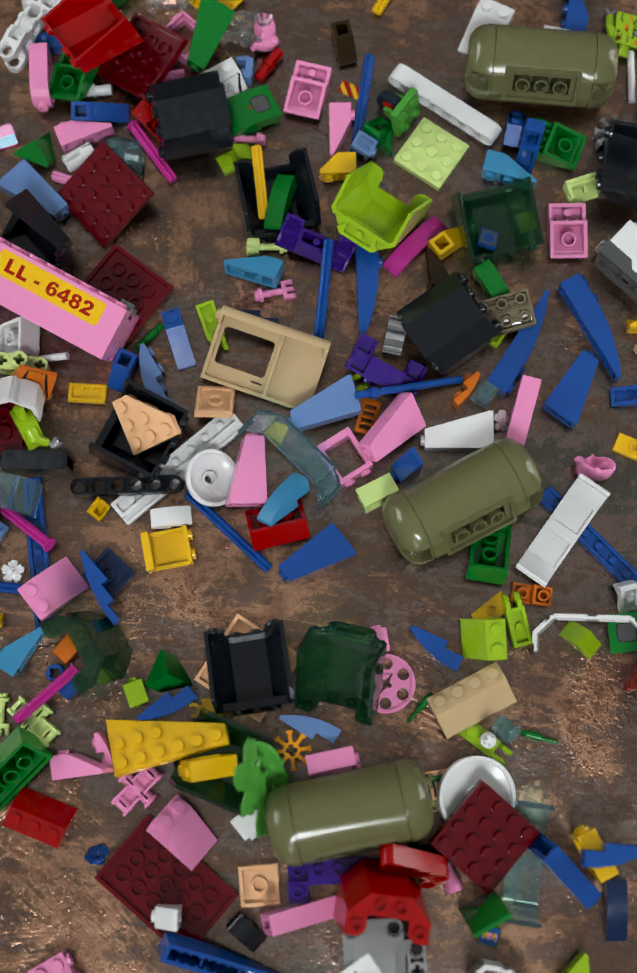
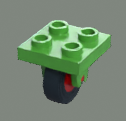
[377,87,421,137]

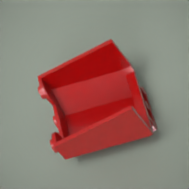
[41,0,144,73]
[334,858,431,946]

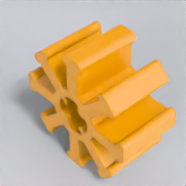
[274,730,312,771]

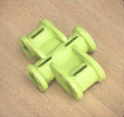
[0,351,51,375]
[6,695,62,748]

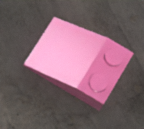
[17,557,90,623]
[146,794,217,871]

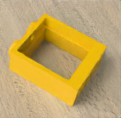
[178,752,238,783]
[570,824,619,883]

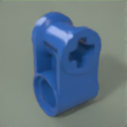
[46,664,83,701]

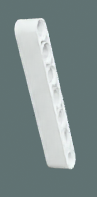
[388,63,502,146]

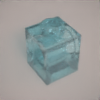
[471,379,499,410]

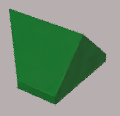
[363,116,393,158]
[14,132,55,167]
[144,649,193,692]

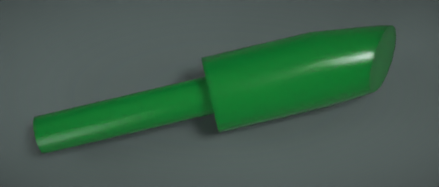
[406,692,433,723]
[521,730,559,745]

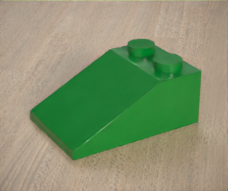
[465,525,512,585]

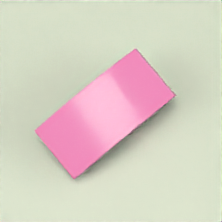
[92,731,113,767]

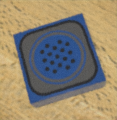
[476,227,499,251]

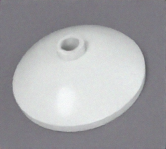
[185,449,235,507]

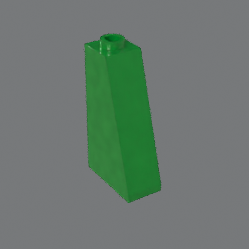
[186,0,236,73]

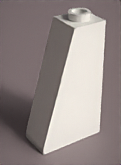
[420,410,494,452]

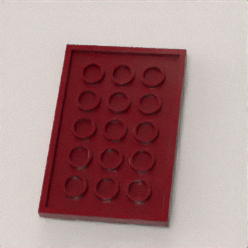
[94,814,239,941]

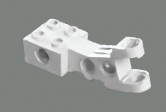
[0,0,62,73]

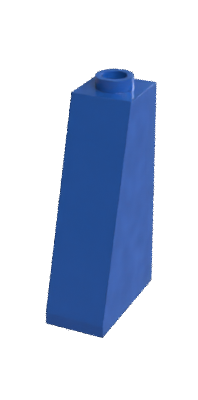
[541,350,599,429]
[278,522,357,583]
[528,833,602,909]

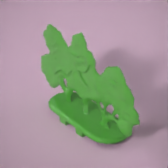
[233,737,290,838]

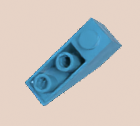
[480,149,537,190]

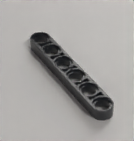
[70,475,184,497]

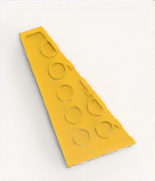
[106,720,230,778]

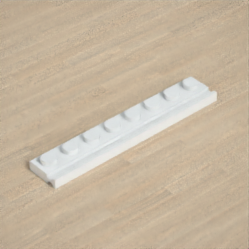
[110,413,246,526]

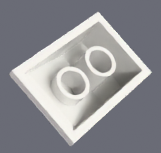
[457,0,515,55]

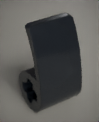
[225,911,267,952]

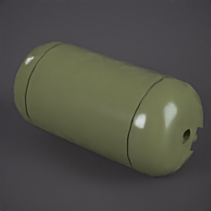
[465,24,618,109]
[382,438,544,565]
[264,759,434,867]

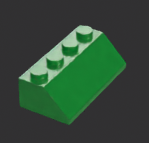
[0,726,53,811]

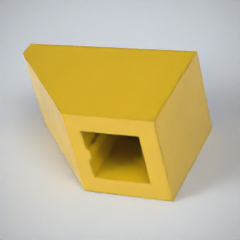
[319,152,356,183]
[427,227,468,261]

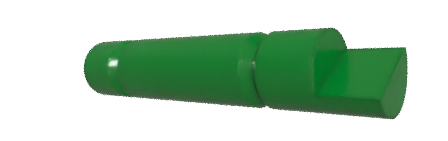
[131,322,165,354]

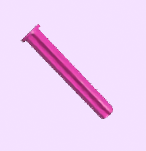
[127,119,177,183]
[0,500,56,552]
[13,662,82,724]

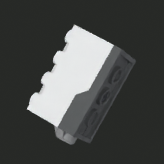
[593,220,637,302]

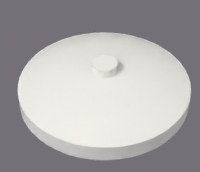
[437,756,516,821]

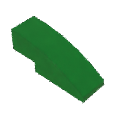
[264,174,297,230]
[472,259,510,299]

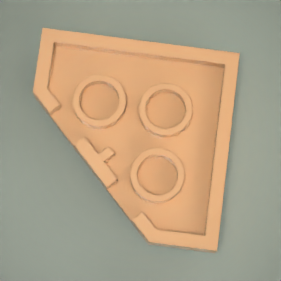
[112,394,182,455]

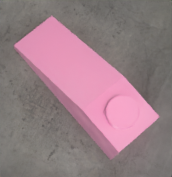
[329,102,355,159]
[53,120,115,154]
[50,750,114,781]

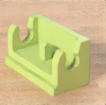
[562,172,598,203]
[355,472,399,513]

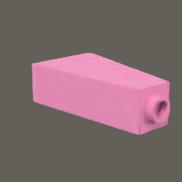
[505,375,542,446]
[359,392,427,462]
[225,433,267,507]
[259,894,337,937]

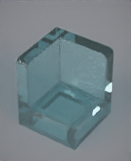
[489,715,522,745]

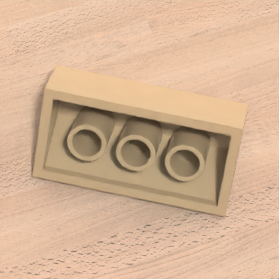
[427,662,517,739]

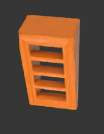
[353,398,382,437]

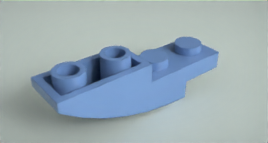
[139,342,174,403]

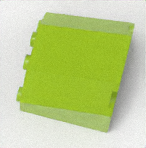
[331,161,433,253]

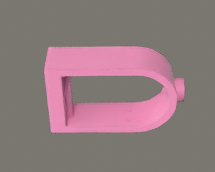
[29,42,55,112]

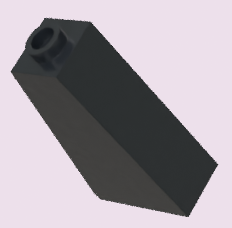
[0,450,75,476]

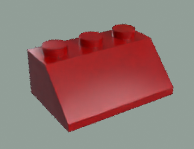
[245,498,310,551]
[2,786,78,849]

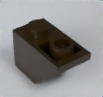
[331,19,357,66]

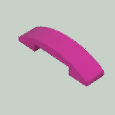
[383,215,448,278]

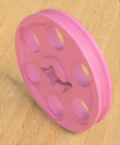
[356,654,416,714]

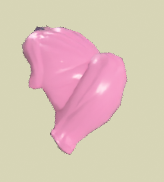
[250,12,279,52]
[574,454,617,481]

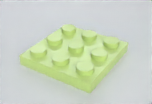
[393,117,469,191]

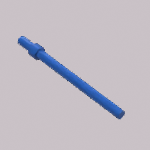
[354,375,463,399]

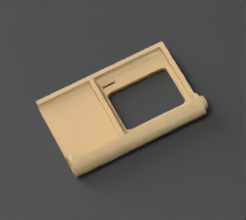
[200,305,332,409]

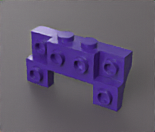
[275,213,357,273]
[344,332,428,398]
[288,856,368,903]

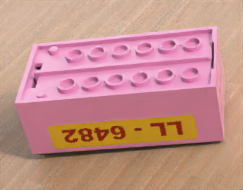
[0,237,140,362]

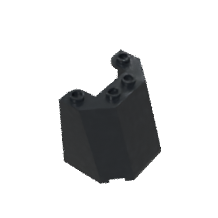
[145,70,233,163]
[595,120,637,209]
[233,148,321,244]
[0,189,72,270]
[396,271,503,374]
[89,378,190,482]
[203,619,295,716]

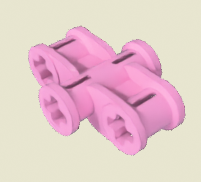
[110,767,165,817]

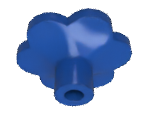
[84,844,109,865]

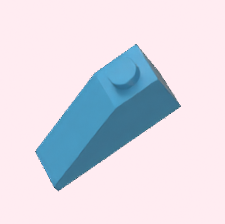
[223,256,285,289]
[0,625,51,677]

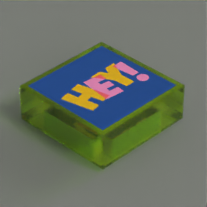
[476,926,502,949]

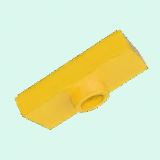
[68,383,108,405]
[612,433,637,461]
[470,590,513,618]

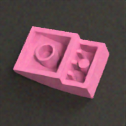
[283,60,332,120]
[546,203,588,259]

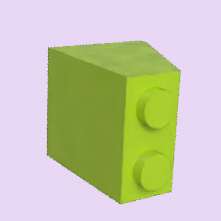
[460,617,508,661]

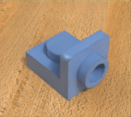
[236,55,255,86]
[350,130,378,162]

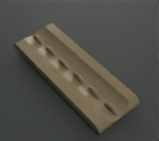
[478,288,537,335]

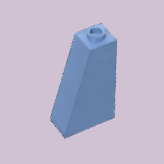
[0,159,70,223]
[288,374,362,433]

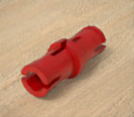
[253,47,284,83]

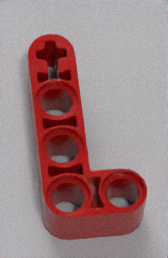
[379,843,449,889]

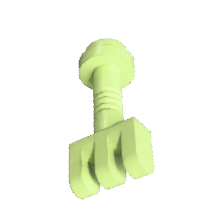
[246,238,287,256]
[0,693,11,737]

